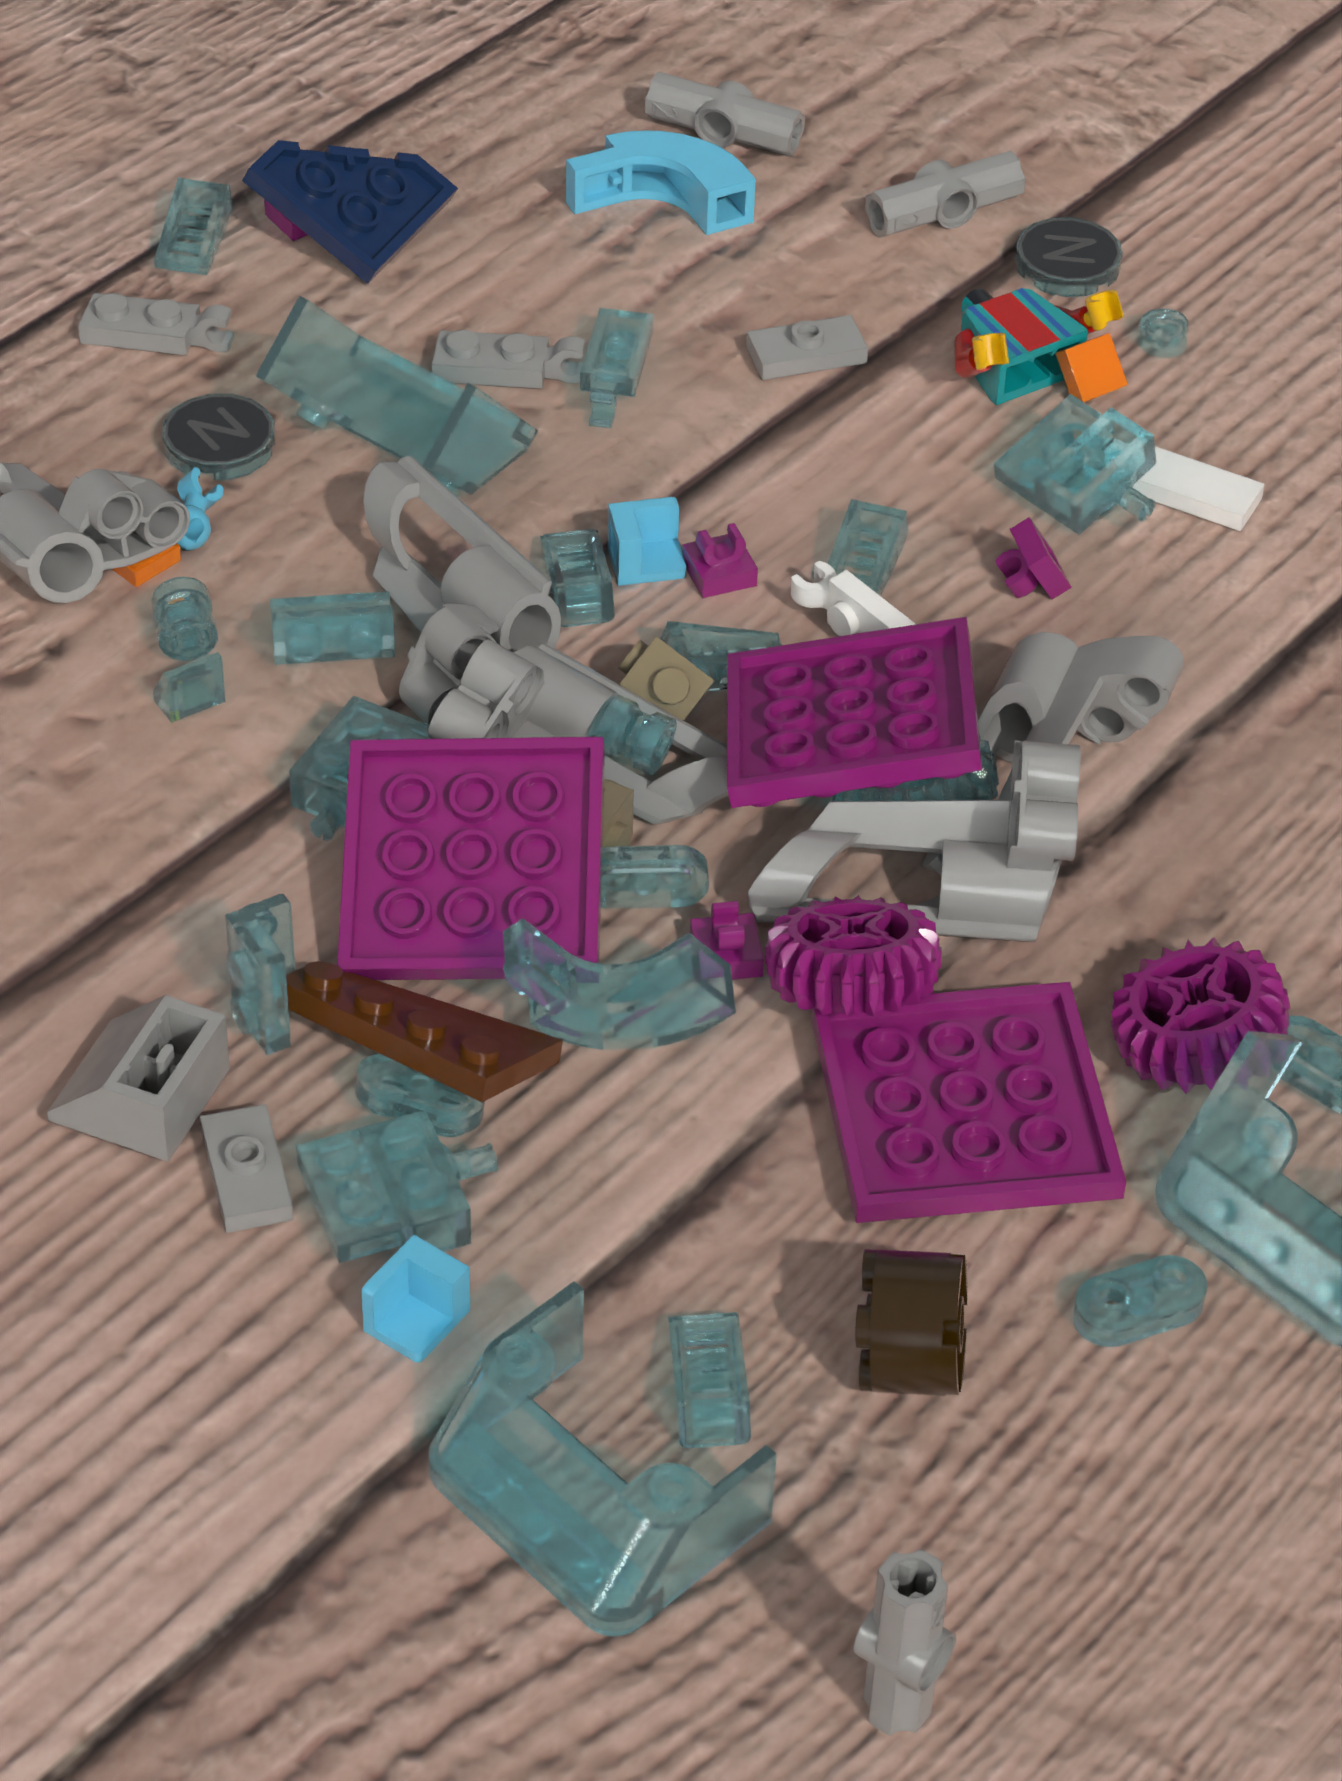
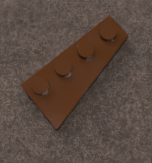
[273,961,563,1102]

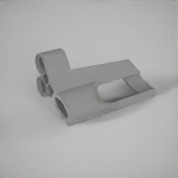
[0,462,190,603]
[922,632,1184,875]
[428,639,729,825]
[747,740,1081,942]

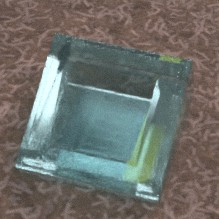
[153,652,226,723]

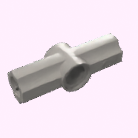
[645,72,805,157]
[865,151,1026,238]
[853,1549,956,1736]

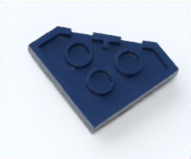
[242,140,458,284]

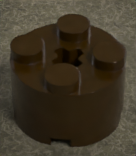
[855,1249,968,1396]

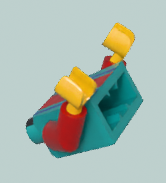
[954,288,1124,405]

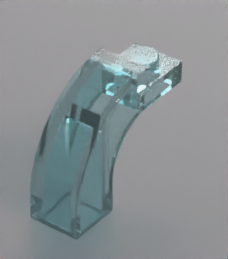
[503,918,736,1050]

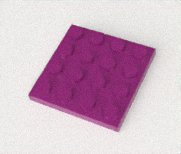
[727,617,982,808]
[337,737,605,980]
[812,982,1126,1223]

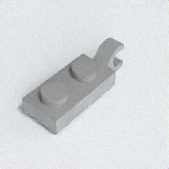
[78,293,234,355]
[432,330,586,389]

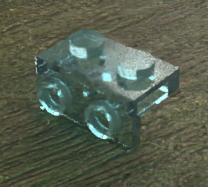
[270,591,395,665]
[225,894,295,1056]

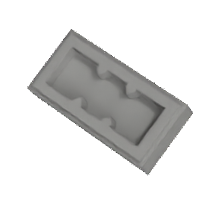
[746,315,868,380]
[200,1104,294,1233]

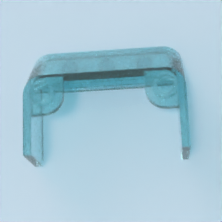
[256,296,538,497]
[1156,1031,1342,1347]
[429,1281,777,1636]

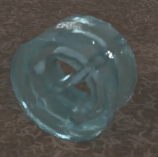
[1139,309,1188,358]

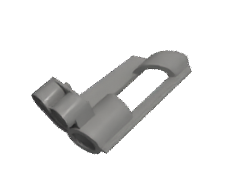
[363,456,561,726]

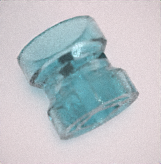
[151,577,218,661]
[595,695,677,775]

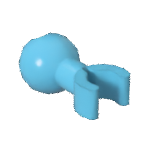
[177,467,224,551]

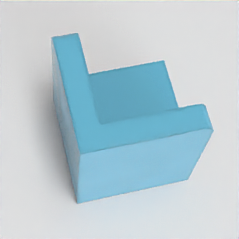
[608,497,686,586]
[362,1234,470,1362]

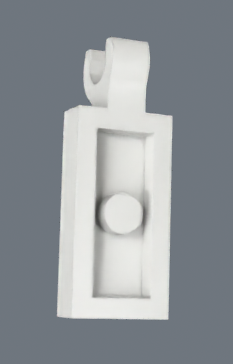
[791,561,915,636]

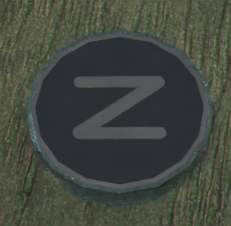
[1015,217,1123,297]
[162,394,276,480]

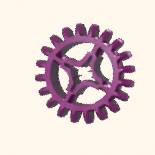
[765,895,942,1018]
[1111,937,1291,1094]

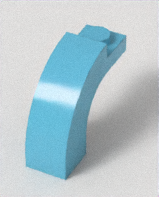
[566,130,756,235]

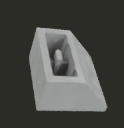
[47,995,230,1162]

